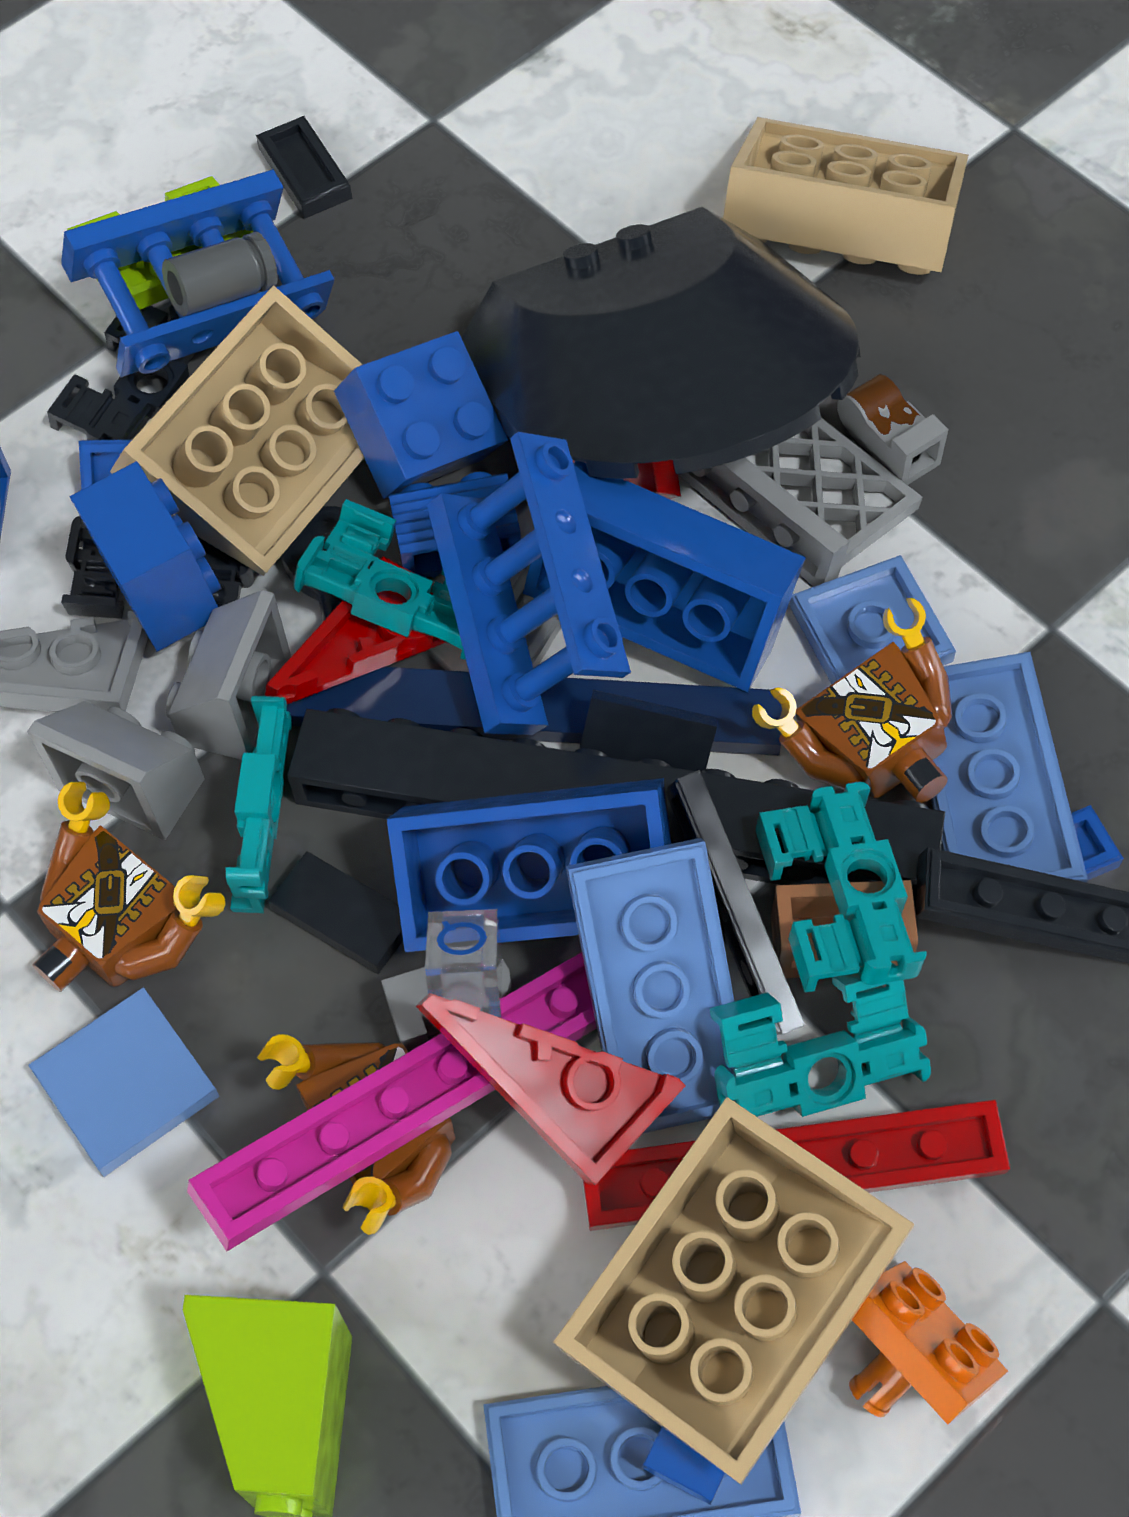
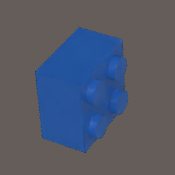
[334,331,508,499]
[69,461,222,652]

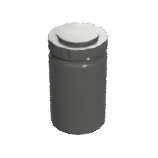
[162,232,278,317]

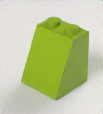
[182,1295,352,1517]

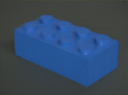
[523,461,806,692]
[387,778,672,952]

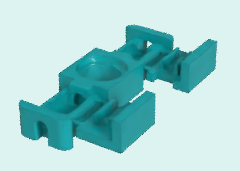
[294,499,466,660]
[226,696,292,913]
[755,782,927,993]
[709,962,931,1117]

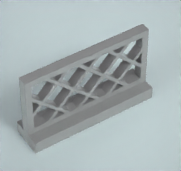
[678,418,923,587]

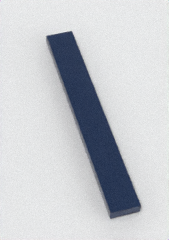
[286,667,782,756]

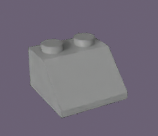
[166,590,291,760]
[27,701,205,840]

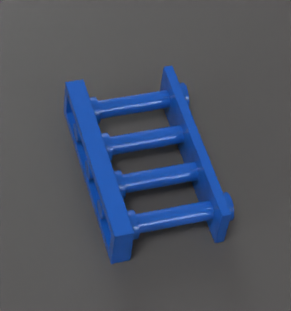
[61,169,335,377]
[427,432,631,735]

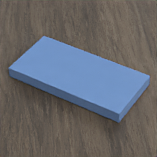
[931,652,1088,882]
[566,838,736,1134]
[483,1386,801,1517]

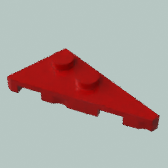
[265,557,447,704]

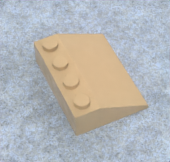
[723,117,969,275]
[110,285,364,576]
[553,1097,914,1485]

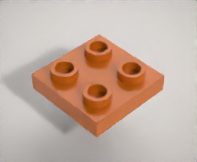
[849,1261,1008,1425]

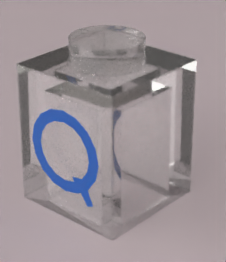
[425,909,502,1017]

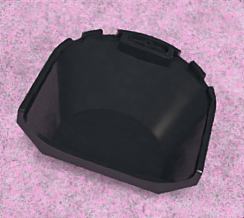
[462,207,861,479]

